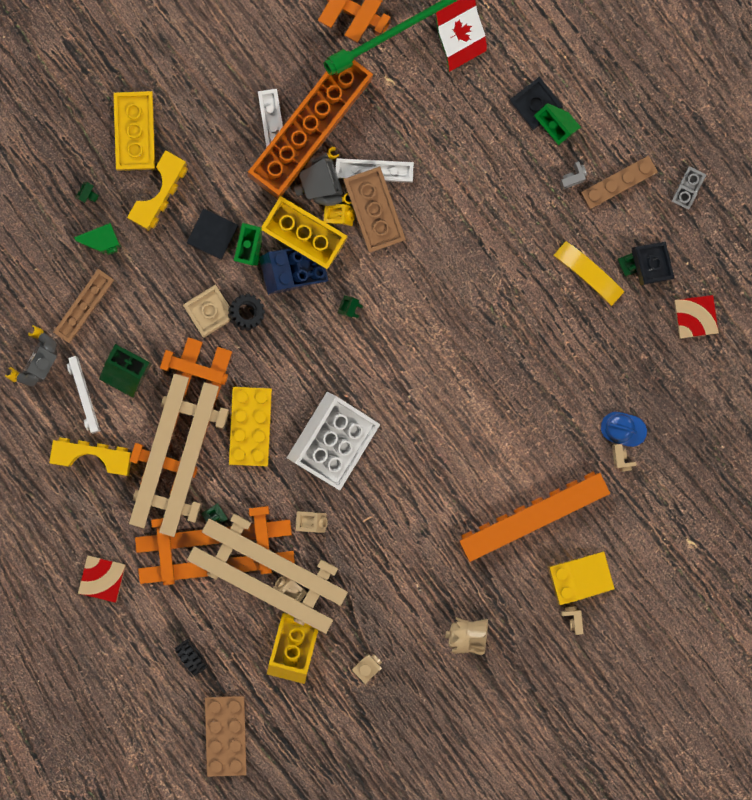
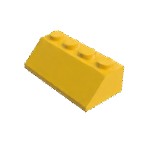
[262,196,348,269]

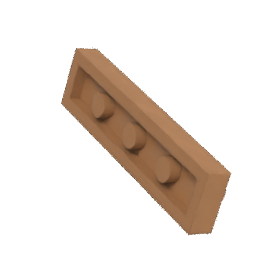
[580,155,658,210]
[53,269,115,344]

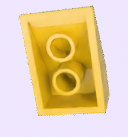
[548,551,614,605]
[267,613,318,684]

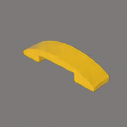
[553,241,624,306]

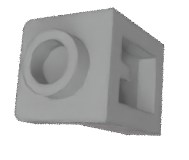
[560,161,587,190]

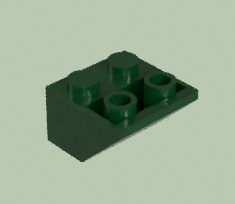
[99,344,152,398]

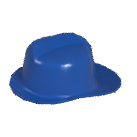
[601,412,647,447]

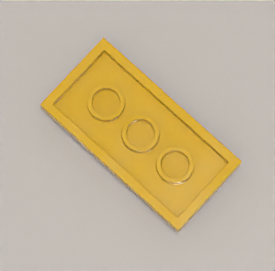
[114,91,155,171]
[229,387,272,467]

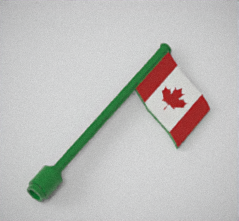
[323,0,487,75]

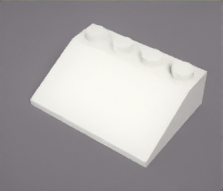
[287,392,380,490]

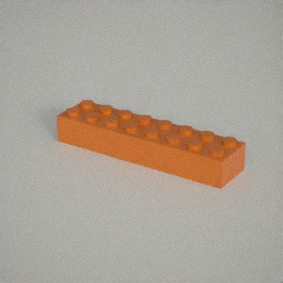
[248,60,373,199]

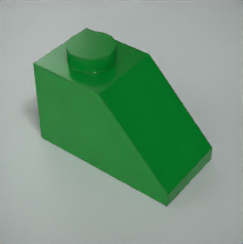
[534,103,581,145]
[74,223,121,255]
[234,223,262,266]

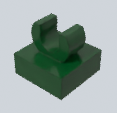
[75,182,99,203]
[617,253,637,277]
[337,295,363,318]
[201,503,229,525]

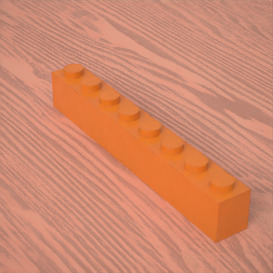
[459,471,610,562]

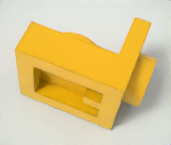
[323,204,355,226]

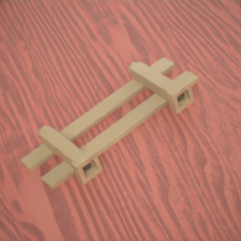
[129,374,229,537]
[187,513,348,634]

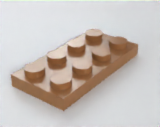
[343,166,406,253]
[205,696,247,777]

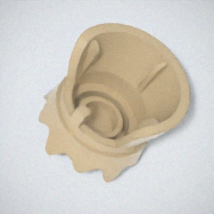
[446,617,488,655]

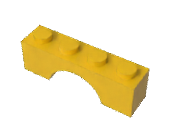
[127,150,188,231]
[49,437,132,476]

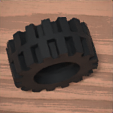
[228,294,265,331]
[175,639,208,676]

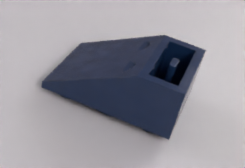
[259,248,329,295]

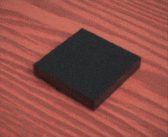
[509,76,563,131]
[187,208,238,260]
[631,241,675,286]

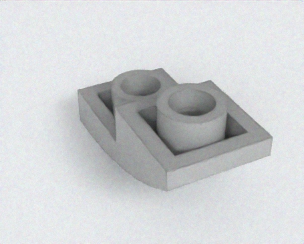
[672,166,706,210]

